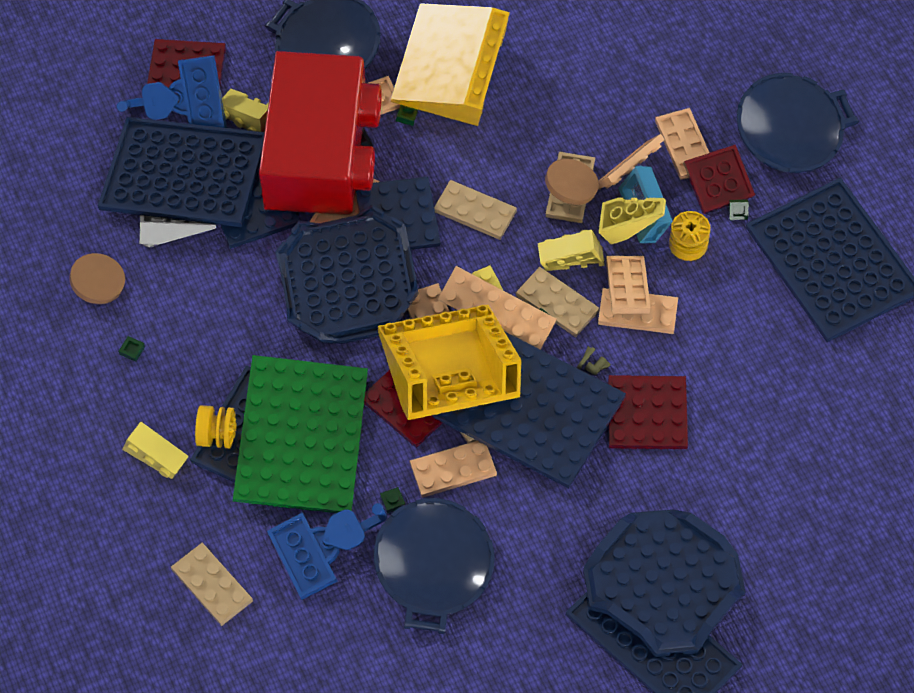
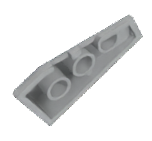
[139,215,216,247]

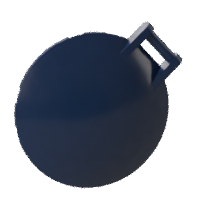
[265,0,381,69]
[737,73,859,173]
[374,498,494,634]

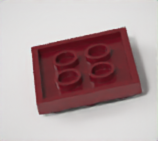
[683,144,755,214]

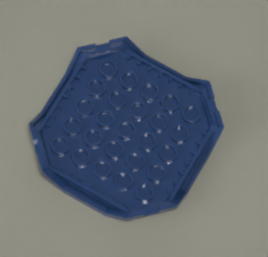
[276,205,419,344]
[583,509,746,657]

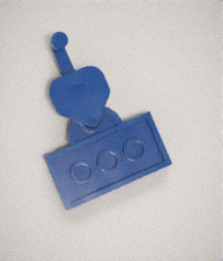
[117,55,227,128]
[267,503,388,600]

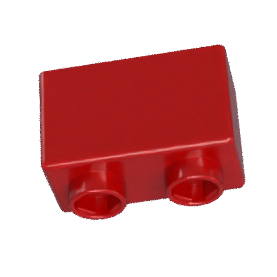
[259,51,382,215]

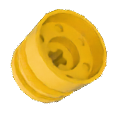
[669,211,710,261]
[195,405,237,449]

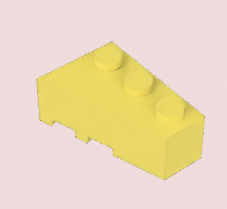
[222,89,268,132]
[538,230,605,271]
[122,422,189,479]

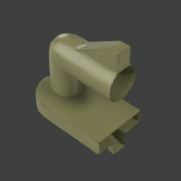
[576,346,611,375]

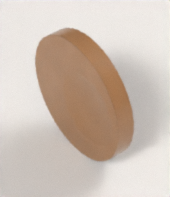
[545,159,599,205]
[69,253,125,304]

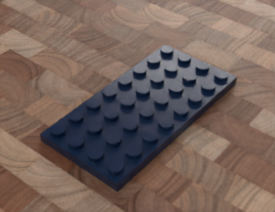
[566,592,742,693]

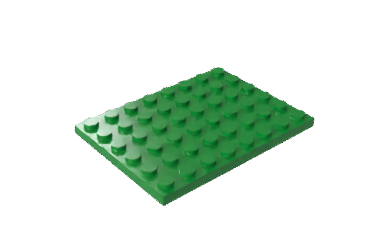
[233,355,368,513]

